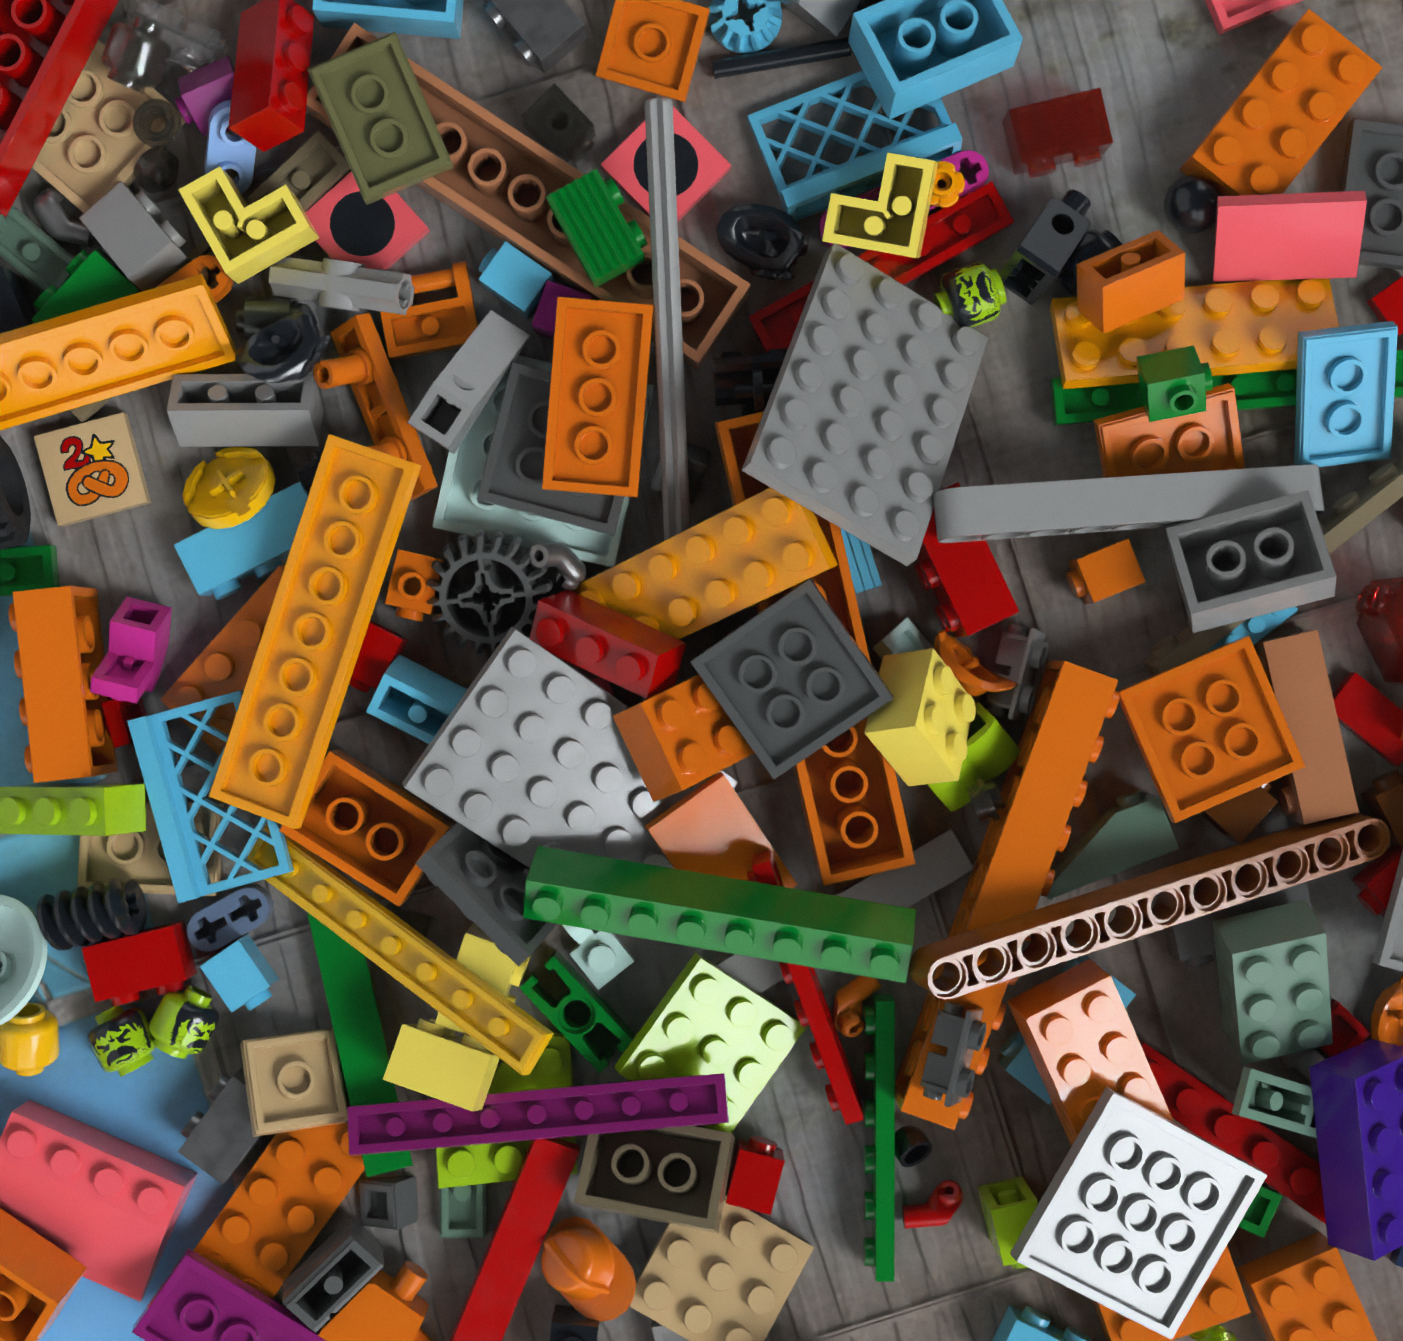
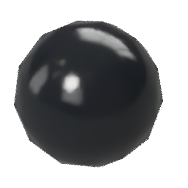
[1164,175,1223,233]

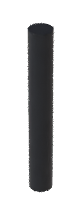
[711,37,851,79]

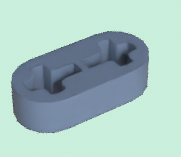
[187,885,274,951]

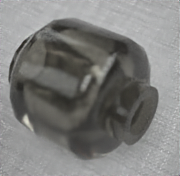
[101,17,172,93]

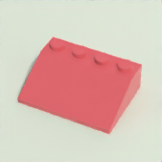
[0,1099,198,1301]

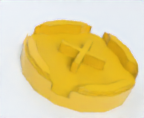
[182,446,276,529]

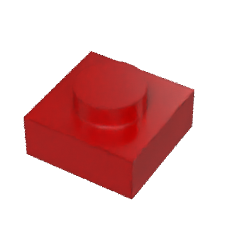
[101,697,147,748]

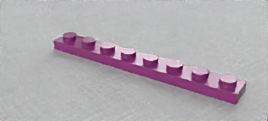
[347,1073,729,1156]

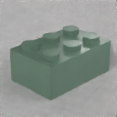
[1213,900,1333,1065]

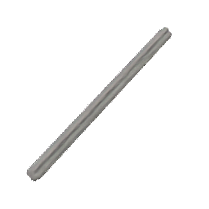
[645,98,690,541]

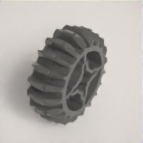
[427,529,553,654]

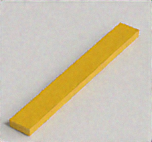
[247,824,554,1076]

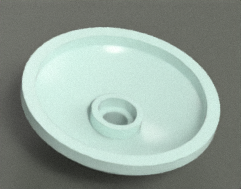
[0,895,48,1025]

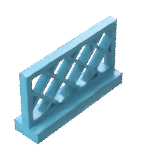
[747,70,963,221]
[127,690,294,904]

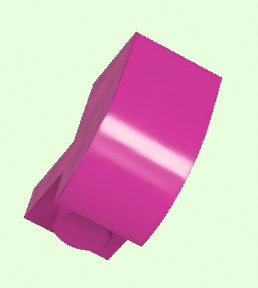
[90,597,172,704]

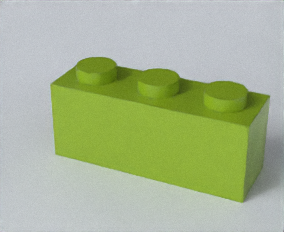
[0,783,146,836]

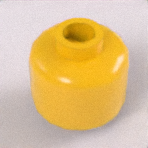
[0,1003,60,1076]

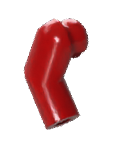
[902,1180,964,1229]

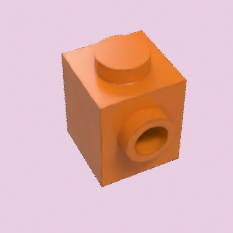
[385,549,445,622]

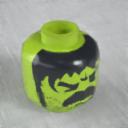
[934,262,1007,328]
[149,985,219,1059]
[87,1005,156,1077]

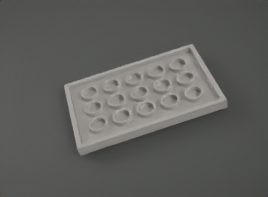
[741,243,988,566]
[402,627,738,868]

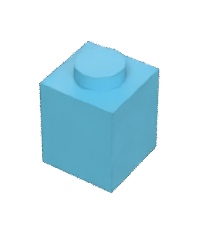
[478,241,554,319]
[200,934,279,1013]

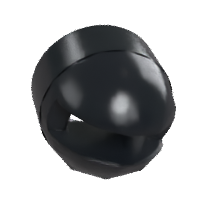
[895,1125,933,1167]

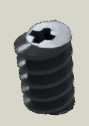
[37,878,147,951]

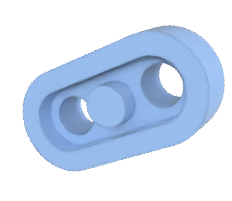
[204,100,256,194]

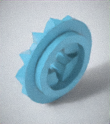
[708,0,782,54]

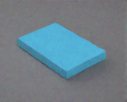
[1294,321,1398,467]

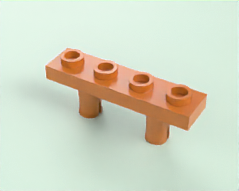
[313,313,438,502]

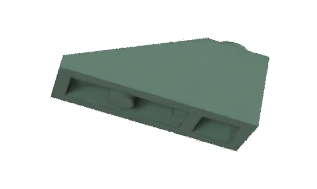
[1045,789,1179,900]
[1232,1067,1317,1138]

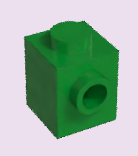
[1137,345,1213,422]

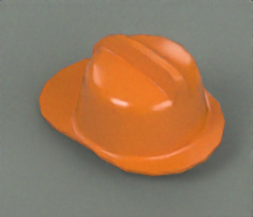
[541,1216,636,1322]

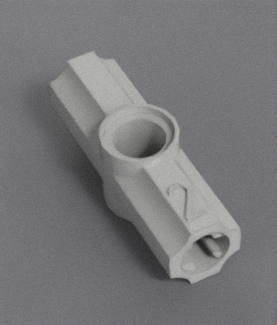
[268,257,415,315]

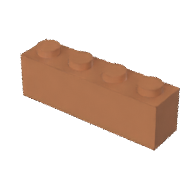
[1253,630,1359,825]

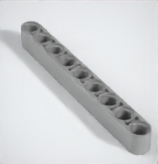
[932,464,1325,543]

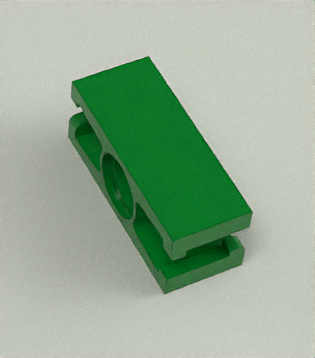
[520,950,635,1074]

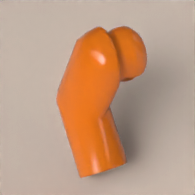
[833,975,882,1038]

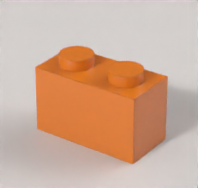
[1077,230,1185,334]

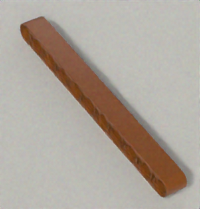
[909,813,1390,1000]

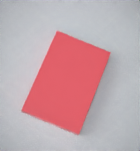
[1212,191,1367,282]

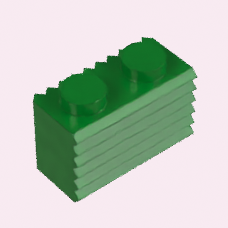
[546,169,648,288]

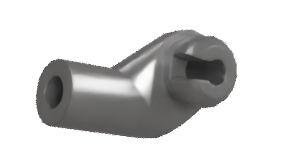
[33,188,96,248]
[530,542,586,590]

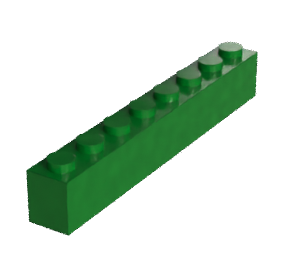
[523,846,916,983]

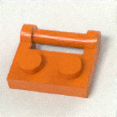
[380,261,479,360]

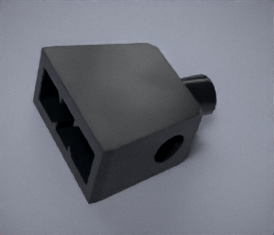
[999,189,1091,305]

